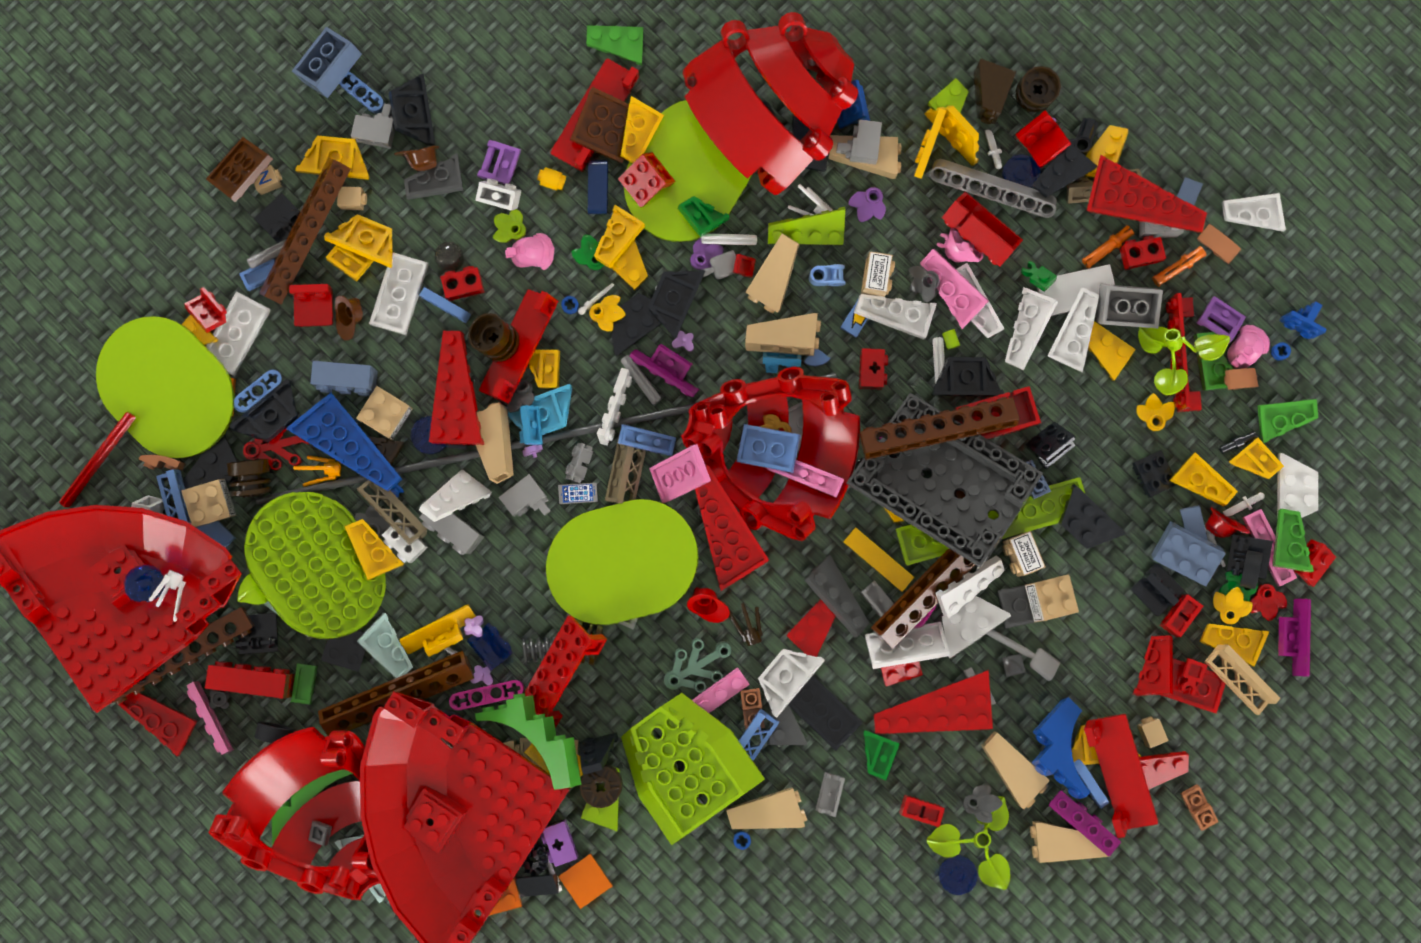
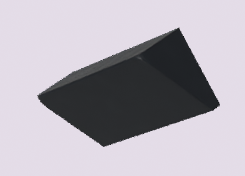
[516,873,559,897]

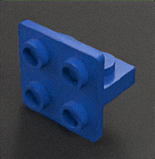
[837,80,870,128]
[1279,302,1327,339]

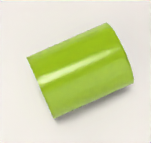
[942,329,960,350]

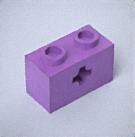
[541,819,579,867]

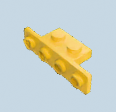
[400,604,476,657]

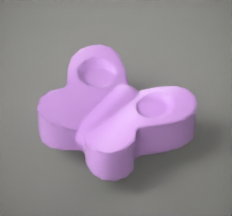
[672,331,694,352]
[522,445,543,458]
[464,616,484,637]
[470,665,493,685]

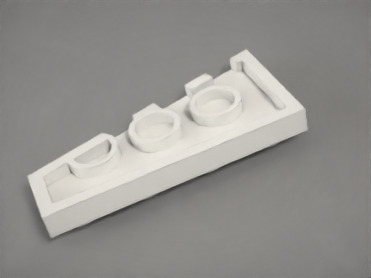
[956,263,1004,339]
[1005,287,1058,370]
[1048,287,1100,373]
[854,294,937,340]
[597,368,632,446]
[419,469,492,522]
[935,556,1005,619]

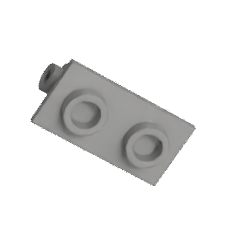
[565,443,593,483]

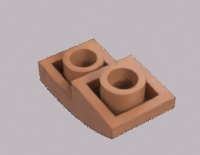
[1197,224,1241,264]
[1224,368,1259,390]
[139,455,186,470]
[740,688,765,730]
[1180,784,1219,831]

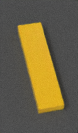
[843,527,914,592]

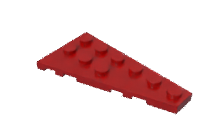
[1087,154,1207,233]
[429,331,484,445]
[695,464,770,591]
[874,669,993,734]

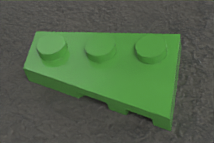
[586,25,643,66]
[1194,332,1233,391]
[1258,399,1318,443]
[1273,509,1314,572]

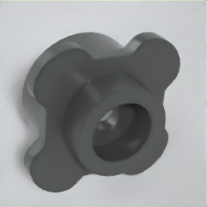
[209,690,230,709]

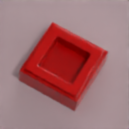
[733,254,756,278]

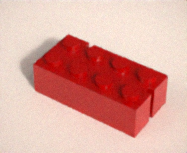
[942,192,1023,267]
[953,386,1041,440]
[205,661,295,699]

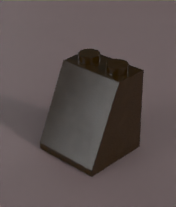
[973,58,1016,124]

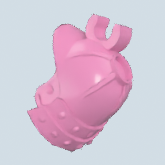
[937,228,983,263]
[505,233,554,270]
[1227,325,1270,369]

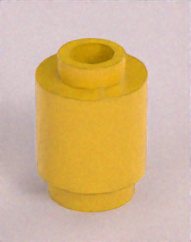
[537,167,566,191]

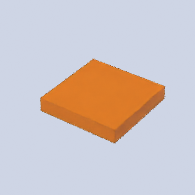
[558,853,613,909]

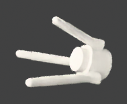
[788,184,833,215]
[149,570,186,622]

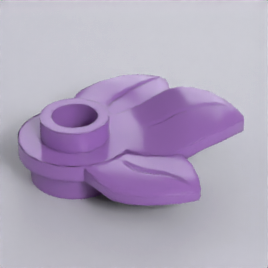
[848,187,886,222]
[690,238,723,273]

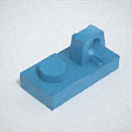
[763,352,801,373]
[519,405,543,446]

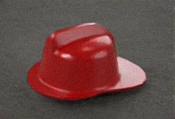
[1205,507,1250,538]
[687,587,730,623]

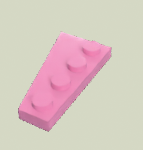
[920,249,989,329]

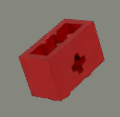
[859,348,888,390]

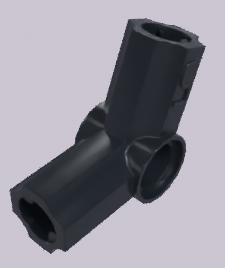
[1056,118,1099,157]

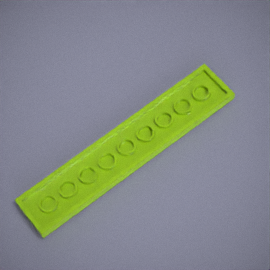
[895,477,1085,566]

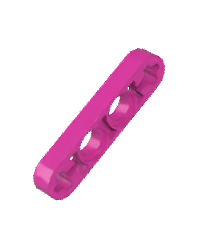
[449,680,524,710]

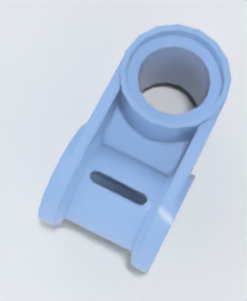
[808,264,846,286]

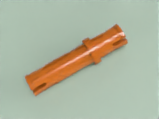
[1082,225,1134,269]
[1152,246,1206,287]

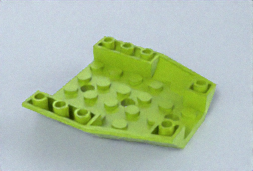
[621,693,765,845]

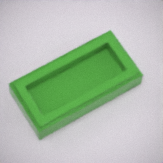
[291,663,318,705]

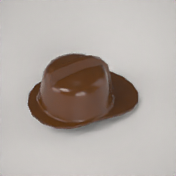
[394,146,439,171]
[335,296,363,340]

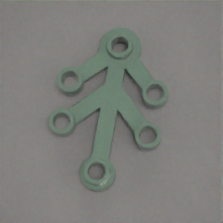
[664,638,731,693]

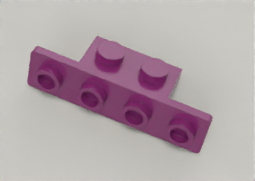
[629,344,699,397]
[1278,599,1311,677]
[1049,791,1121,856]

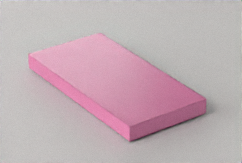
[649,444,711,504]

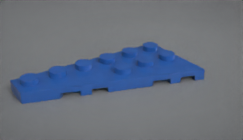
[286,393,403,492]

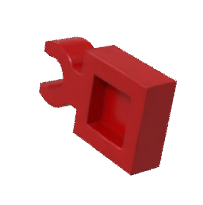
[1180,658,1208,695]

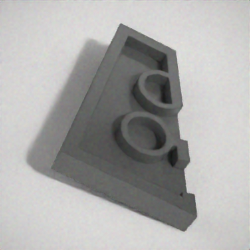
[404,153,464,200]

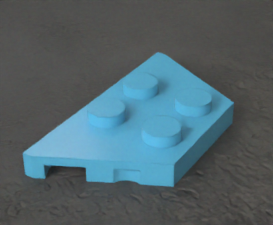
[507,384,572,435]

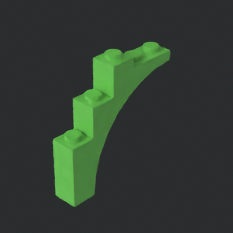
[475,693,581,790]
[272,769,352,846]

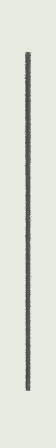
[256,373,837,505]

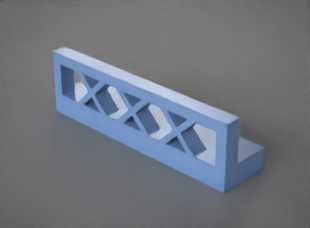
[156,469,192,525]
[739,709,780,761]

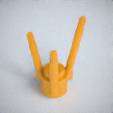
[293,455,341,487]

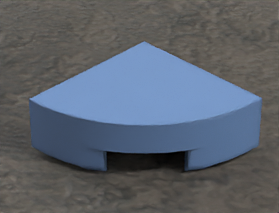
[804,349,830,366]

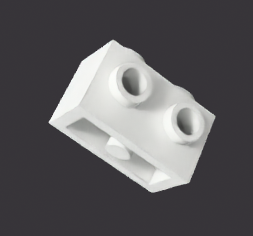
[475,178,522,210]
[382,519,428,563]

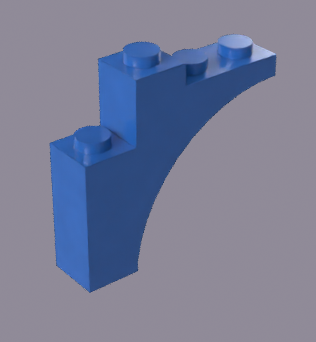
[1031,697,1091,799]

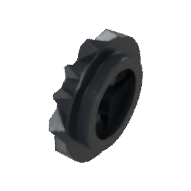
[521,844,548,876]

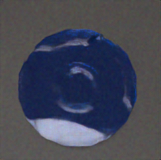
[1002,154,1041,188]
[411,416,447,454]
[124,565,165,602]
[938,855,978,895]

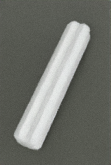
[701,233,757,245]
[933,337,945,384]

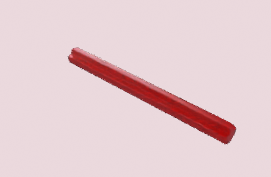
[59,412,136,508]

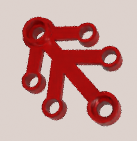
[243,423,310,471]

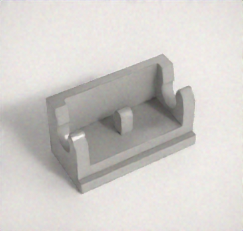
[860,580,894,618]
[815,772,845,817]

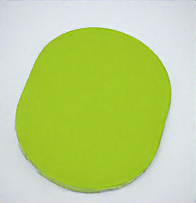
[624,100,752,242]
[96,316,235,458]
[244,492,386,639]
[546,499,698,625]

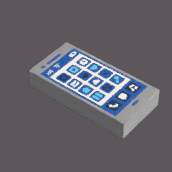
[558,483,598,505]

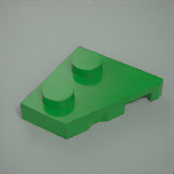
[677,196,730,237]
[864,730,900,780]

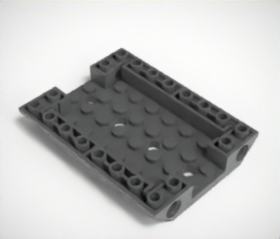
[846,393,1043,567]

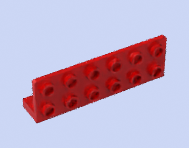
[550,58,639,172]
[479,289,559,404]
[1166,293,1202,412]
[524,616,607,728]
[1084,714,1158,838]

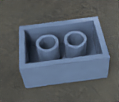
[292,27,362,98]
[310,361,378,396]
[1151,521,1226,586]

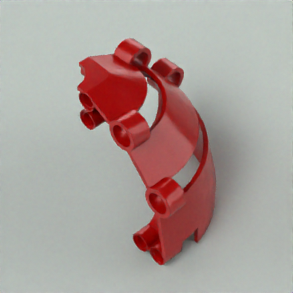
[683,12,858,195]
[681,367,860,541]
[208,727,380,900]

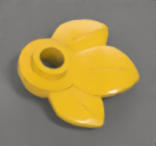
[589,295,626,331]
[1137,393,1175,431]
[1213,587,1253,625]

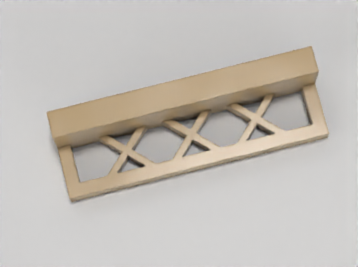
[1204,645,1280,715]

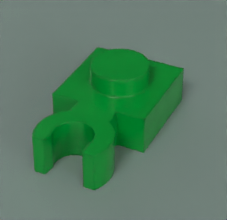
[1021,261,1057,292]

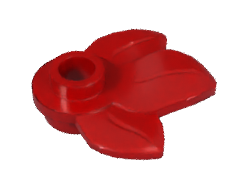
[1250,583,1287,621]

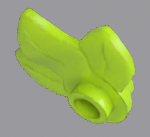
[493,209,526,243]

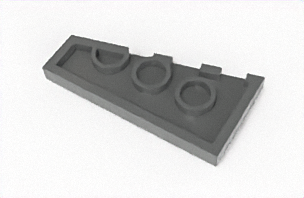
[804,555,870,637]

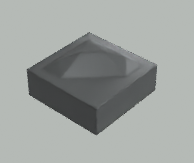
[1001,654,1026,677]
[308,820,332,846]

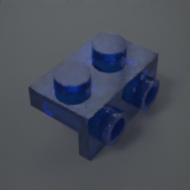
[467,623,513,671]

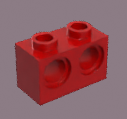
[1120,235,1166,270]
[440,266,485,301]
[1159,594,1203,637]
[899,794,945,827]

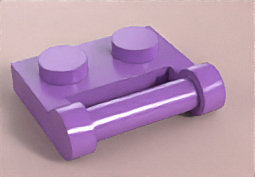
[477,140,521,185]
[1196,296,1246,344]

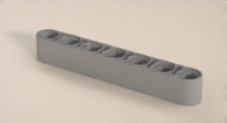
[930,159,1057,218]

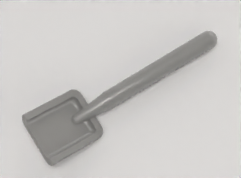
[655,250,736,290]
[987,630,1060,681]

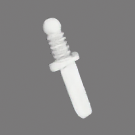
[984,130,1002,169]
[1223,492,1265,517]

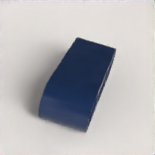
[588,160,608,214]

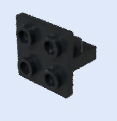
[1026,422,1076,469]
[1130,563,1184,616]

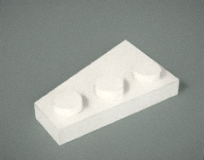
[1222,193,1286,231]

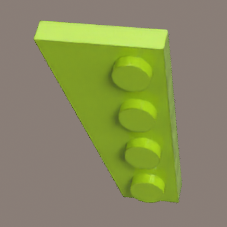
[768,207,845,245]

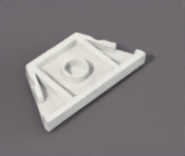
[1277,453,1318,519]
[942,596,1011,659]
[758,649,825,718]

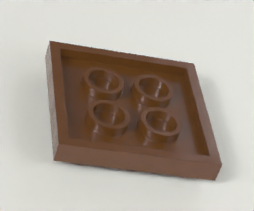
[570,87,629,164]
[206,137,273,202]

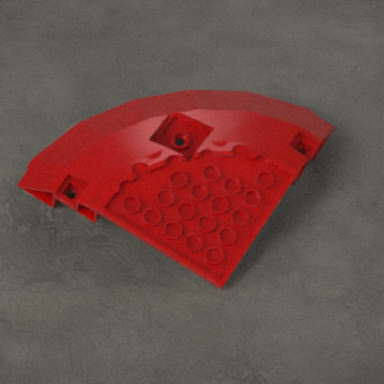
[0,505,242,713]
[360,691,570,943]

